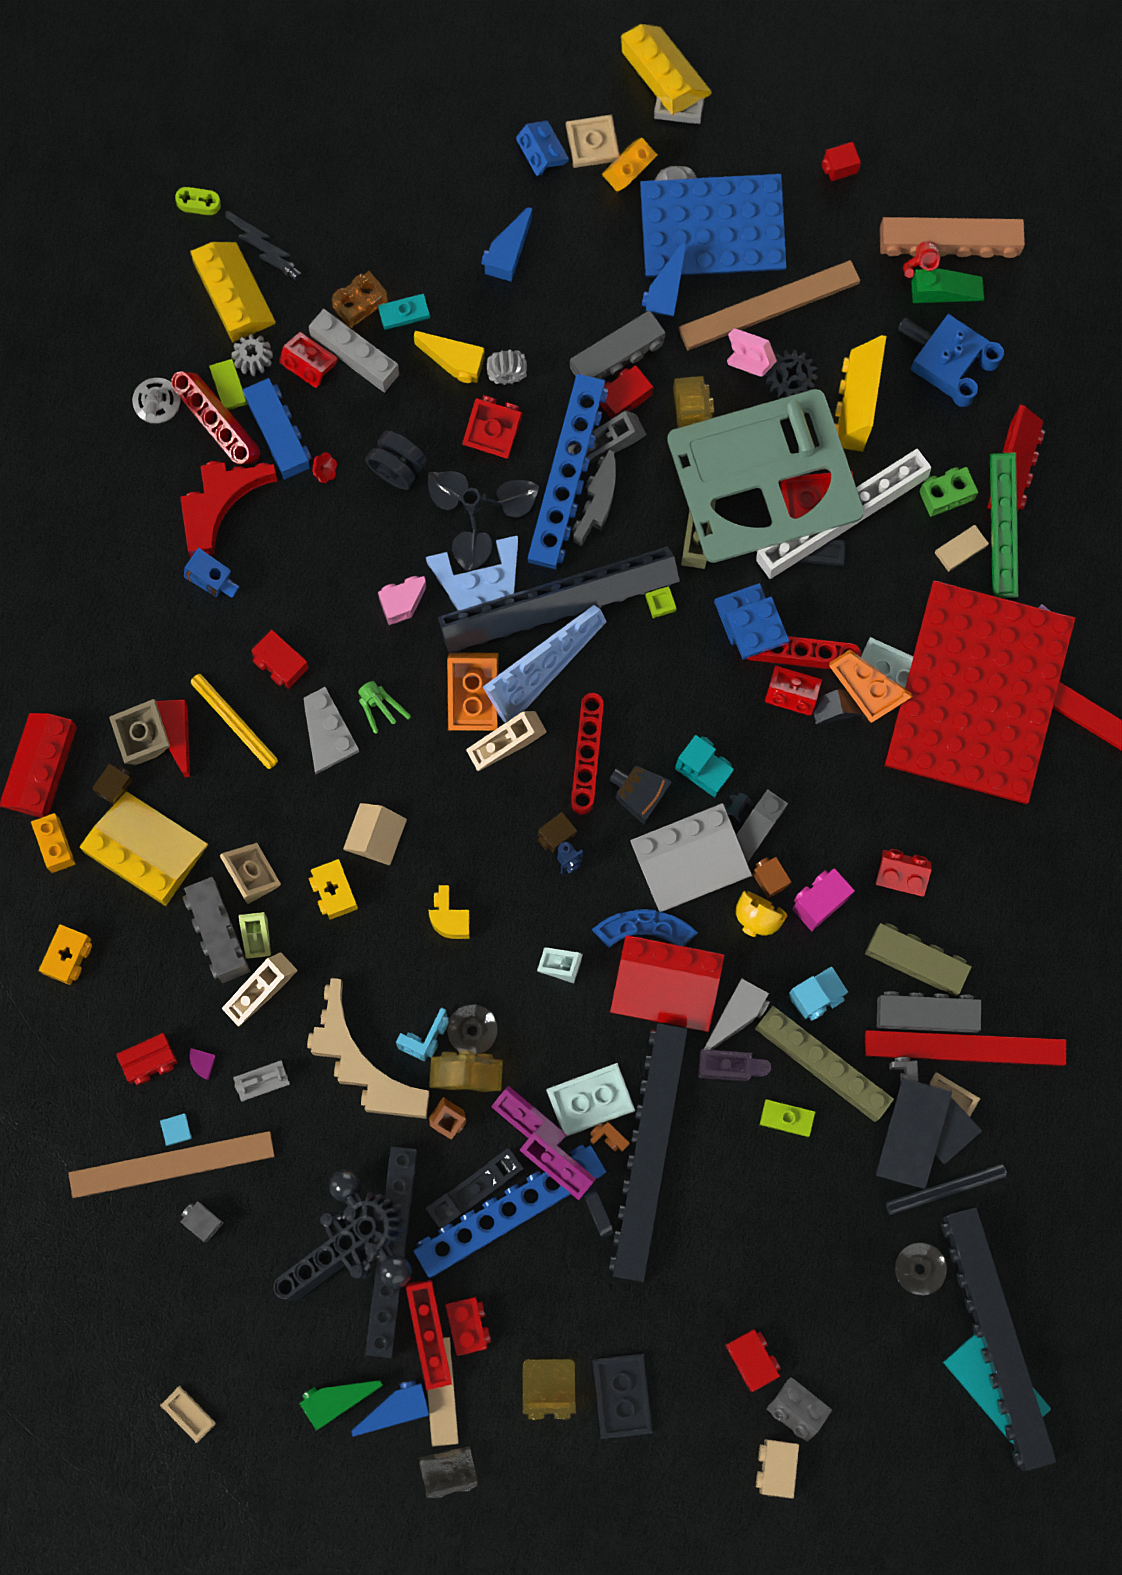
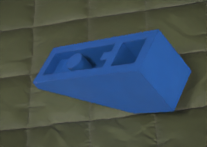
[482,208,532,281]
[642,243,686,317]
[352,1380,430,1436]

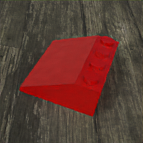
[610,935,724,1032]

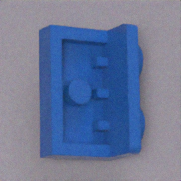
[516,121,569,175]

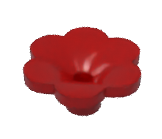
[313,453,337,483]

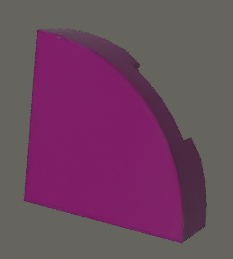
[190,1048,216,1080]

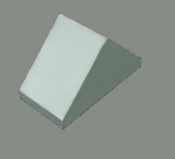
[537,947,582,983]

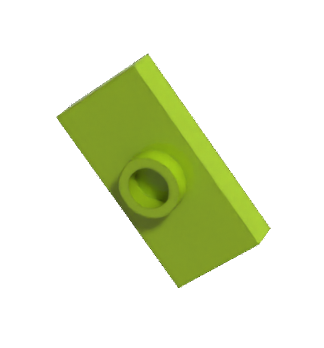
[760,1100,815,1137]

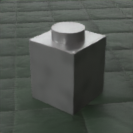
[181,1202,223,1243]

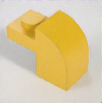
[429,885,469,939]

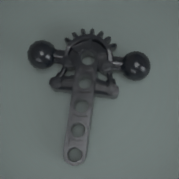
[274,1169,412,1300]

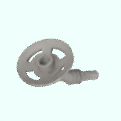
[133,378,180,424]

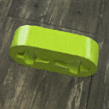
[175,187,221,215]

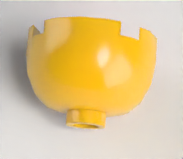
[736,891,787,937]

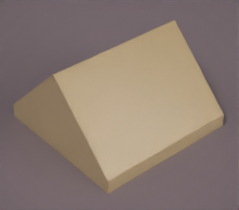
[343,803,407,865]
[220,843,281,904]

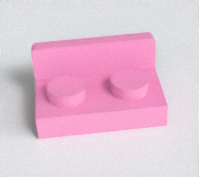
[727,328,777,376]

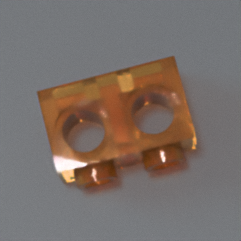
[332,271,388,328]

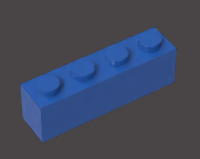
[243,378,312,480]

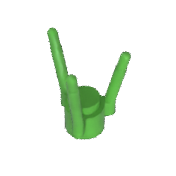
[358,681,411,734]

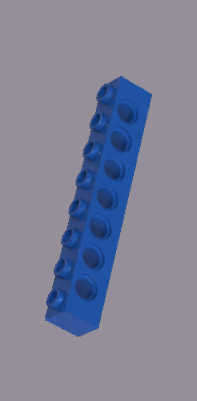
[528,374,608,569]
[414,1145,606,1278]

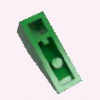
[912,269,984,303]
[299,1381,383,1430]

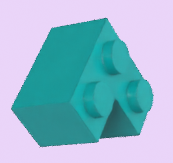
[675,735,734,797]

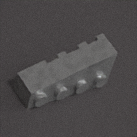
[183,877,250,983]

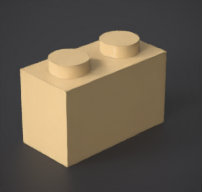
[756,1440,799,1498]

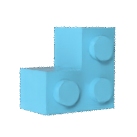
[787,967,848,1021]

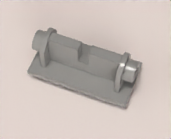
[233,1061,289,1101]

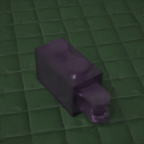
[698,1049,771,1081]

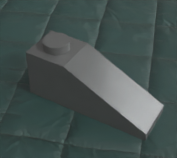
[568,411,646,464]
[736,790,788,863]

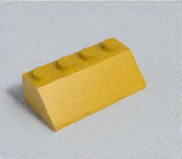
[621,24,711,116]
[191,242,276,342]

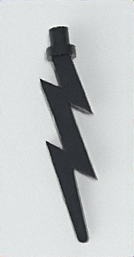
[226,212,302,281]

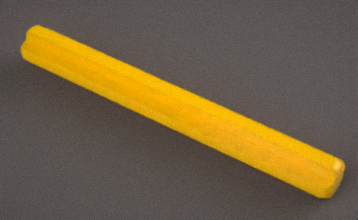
[191,674,278,769]

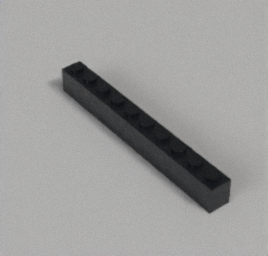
[437,546,680,653]
[609,1024,687,1282]
[941,1208,1056,1471]

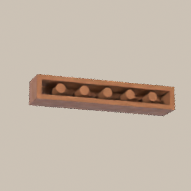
[880,217,1024,258]

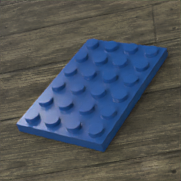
[640,174,786,277]

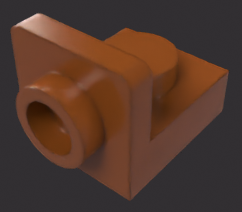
[590,1122,630,1152]

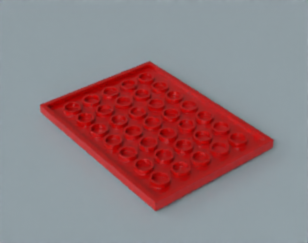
[884,581,1075,804]

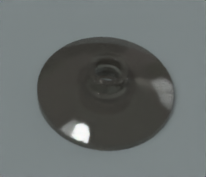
[447,1005,497,1055]
[895,1243,947,1295]

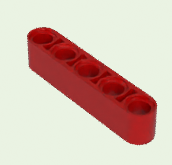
[171,372,260,464]
[746,636,861,669]
[571,693,603,815]

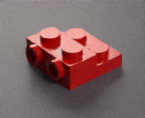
[462,395,524,459]

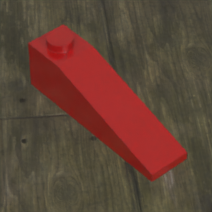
[406,1278,452,1390]

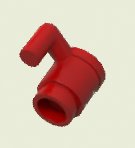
[903,241,940,278]

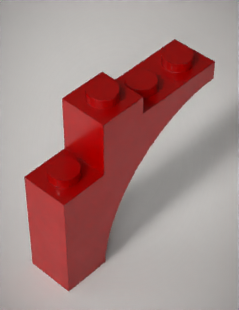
[181,461,277,557]

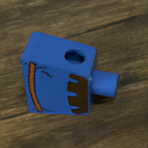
[184,548,240,598]

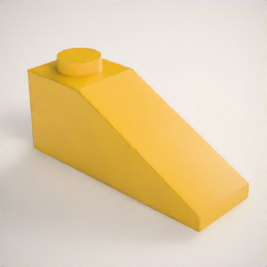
[414,331,484,383]

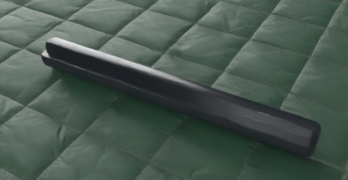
[886,1164,1007,1215]

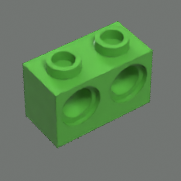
[919,467,978,517]

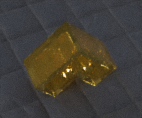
[673,376,714,428]
[429,1051,502,1092]

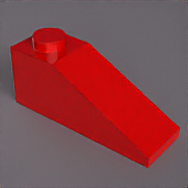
[156,700,190,777]

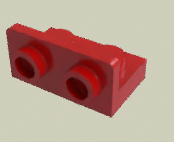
[279,332,338,388]
[765,666,822,715]
[446,1297,491,1356]

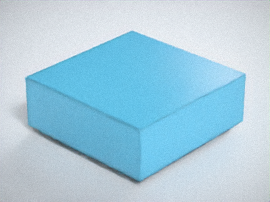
[160,1114,192,1146]

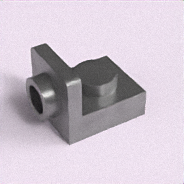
[889,1057,918,1083]

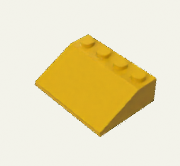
[835,335,886,451]
[80,791,208,906]

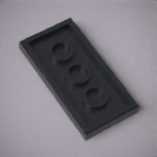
[876,1077,952,1189]

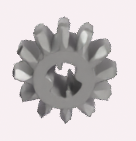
[232,334,273,376]
[487,349,527,385]

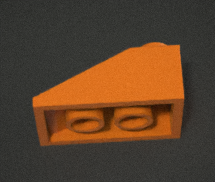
[448,653,499,730]

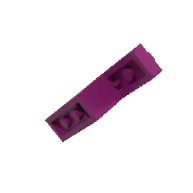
[492,1086,596,1200]

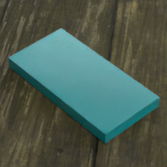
[943,1334,1051,1443]

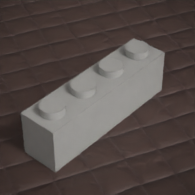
[309,309,399,392]

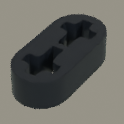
[583,1189,614,1239]

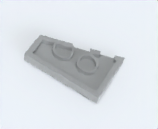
[303,687,359,774]

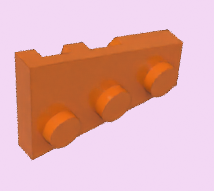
[829,650,912,723]

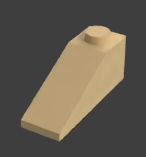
[466,711,547,771]
[222,953,298,1027]

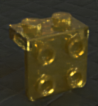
[523,1360,576,1419]

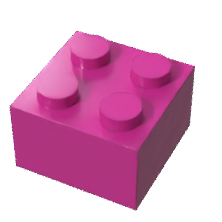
[792,869,854,931]

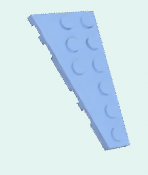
[483,605,606,723]

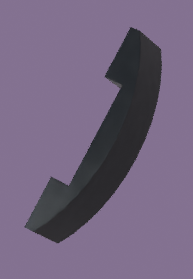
[426,1148,523,1229]

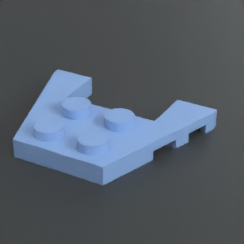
[426,536,518,611]

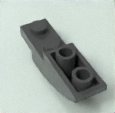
[571,450,616,546]

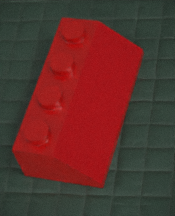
[987,405,1045,511]
[0,713,77,818]

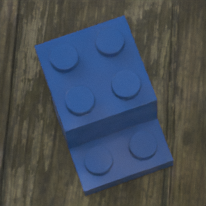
[714,583,789,659]

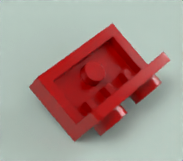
[876,849,932,897]

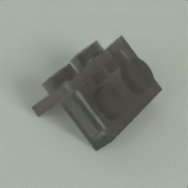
[419,1446,478,1498]

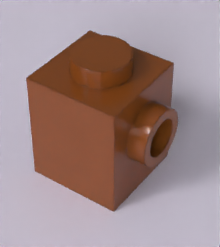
[429,1097,466,1140]

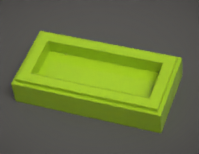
[210,359,247,410]

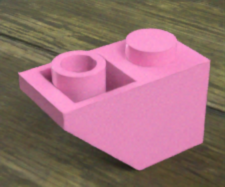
[378,576,426,625]

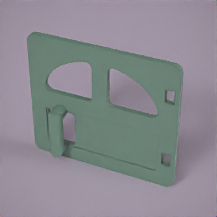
[668,389,864,563]

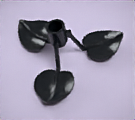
[428,471,539,571]

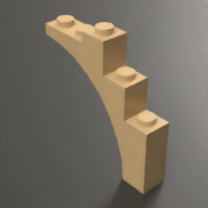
[307,978,430,1119]

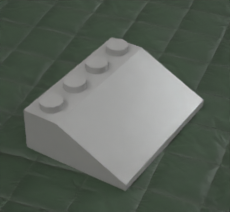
[630,803,752,912]

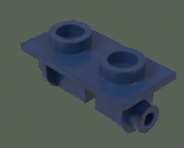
[557,842,583,874]

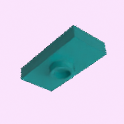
[378,294,430,330]

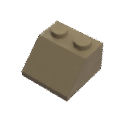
[109,699,170,765]

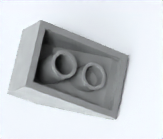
[703,979,770,1054]

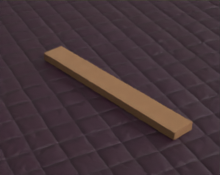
[679,260,860,350]
[68,1131,275,1198]

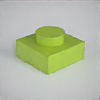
[645,586,676,618]

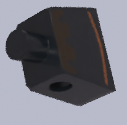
[609,766,672,825]

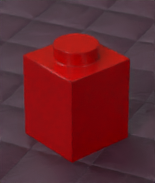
[822,142,861,181]

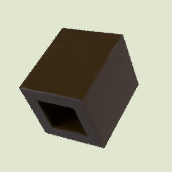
[92,764,133,804]
[537,812,577,853]

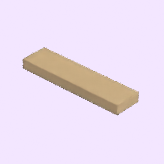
[428,1338,458,1446]

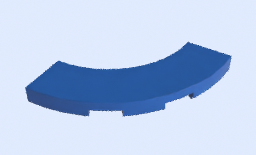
[592,909,698,948]

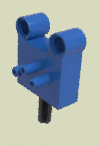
[898,314,1004,407]

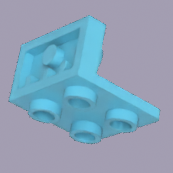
[396,1008,449,1061]

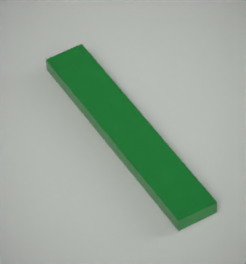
[990,452,1018,598]

